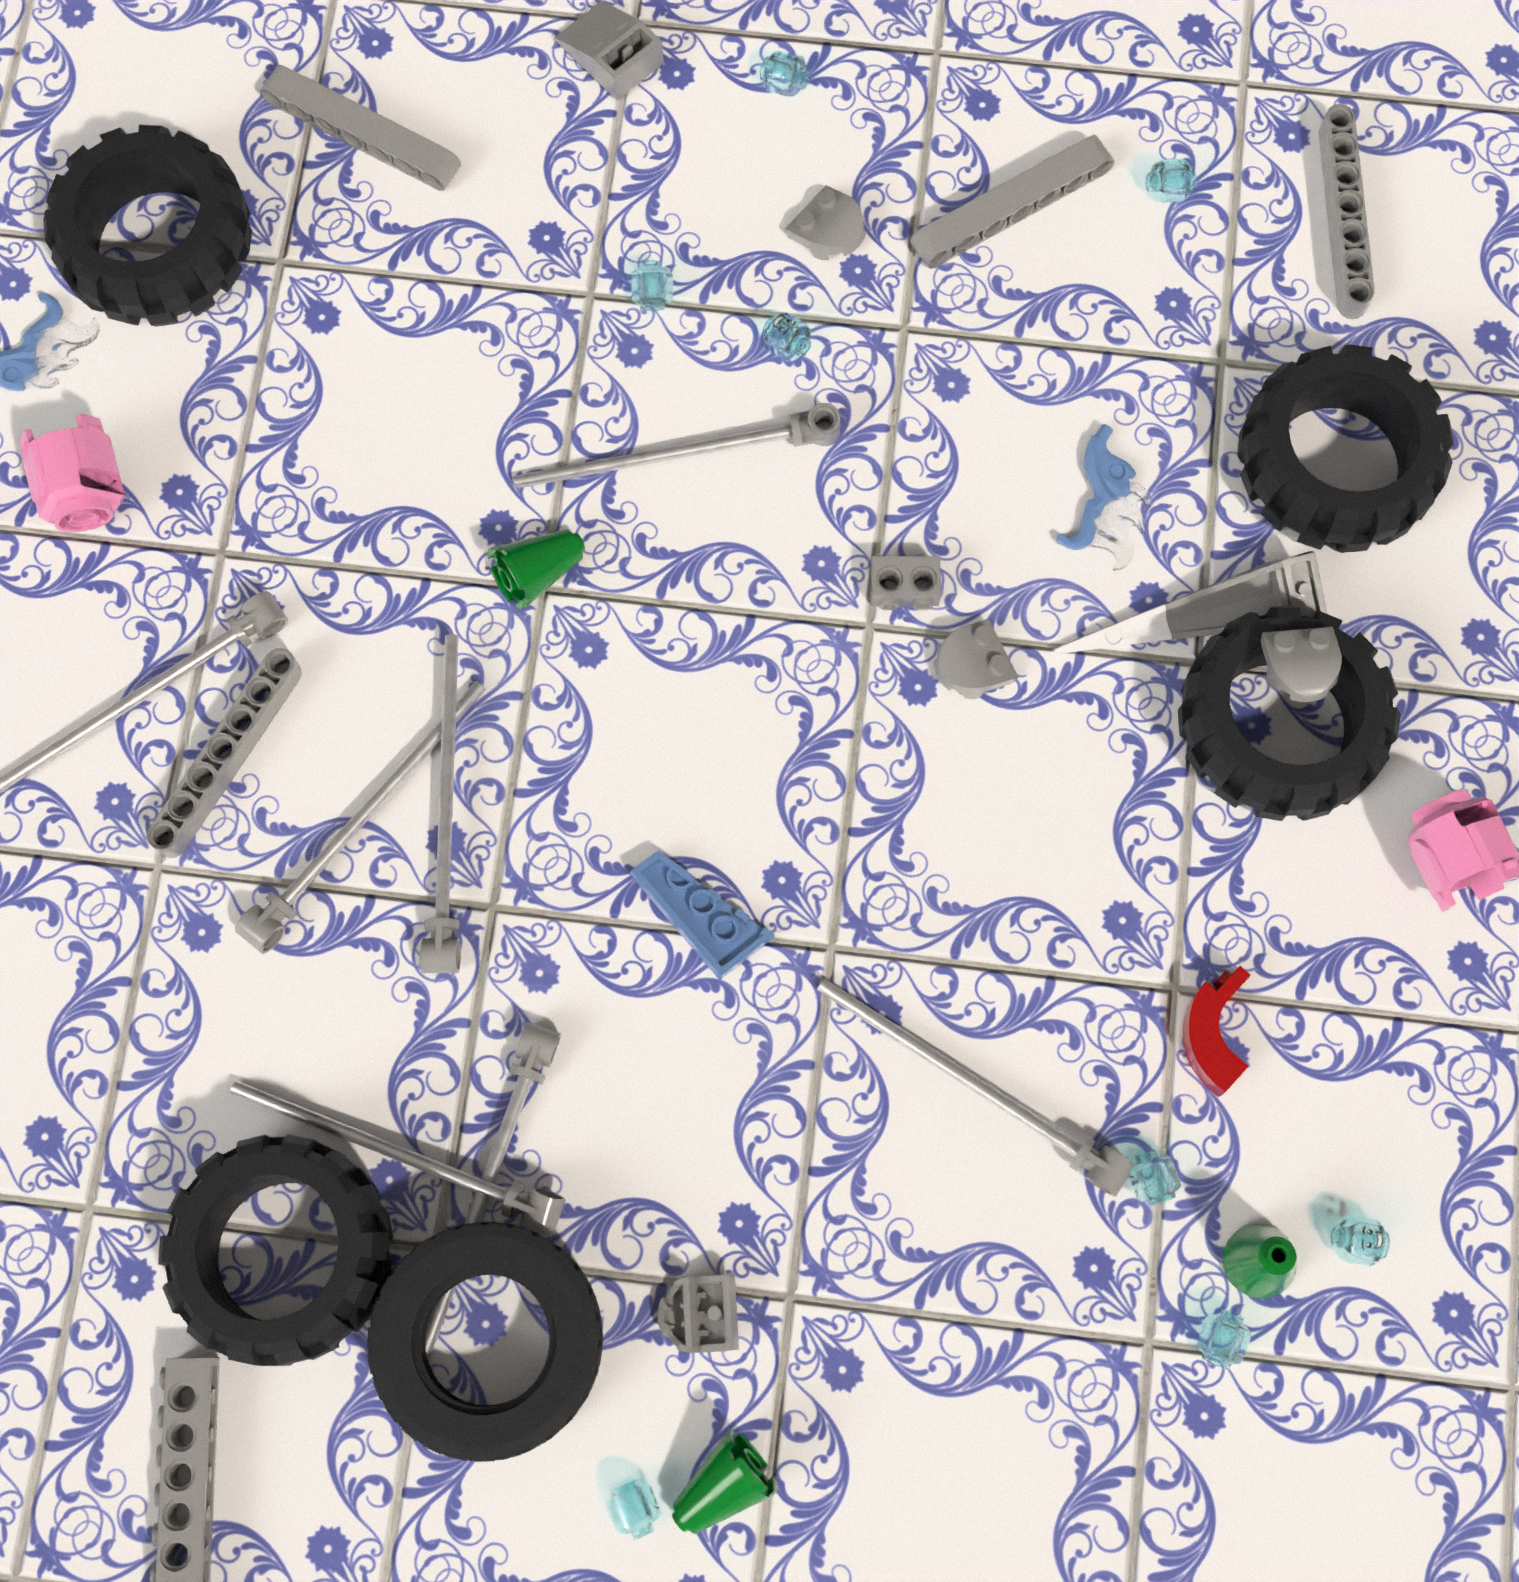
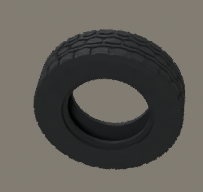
[367,1222,603,1462]

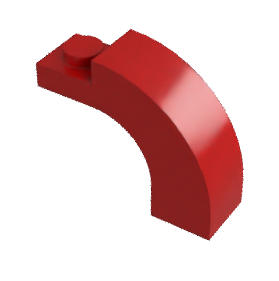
[1182,966,1251,1098]

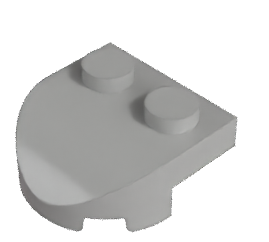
[785,185,865,260]
[934,619,1018,699]
[1260,627,1342,702]
[658,1274,739,1353]

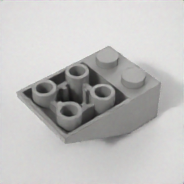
[555,0,664,100]

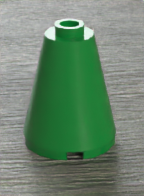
[487,529,585,610]
[1223,1224,1297,1298]
[672,1429,779,1534]

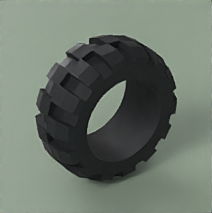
[43,125,252,327]
[1237,344,1454,553]
[1178,606,1401,822]
[158,1134,394,1366]

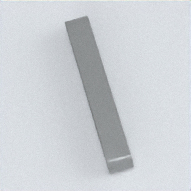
[260,65,461,191]
[1319,104,1375,319]
[910,135,1115,269]
[147,648,302,858]

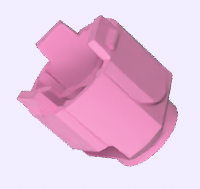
[19,414,125,532]
[1407,789,1519,912]

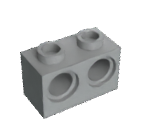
[871,556,941,610]

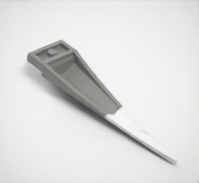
[1052,551,1328,654]

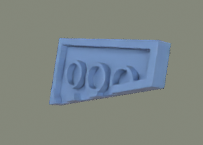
[630,850,775,980]

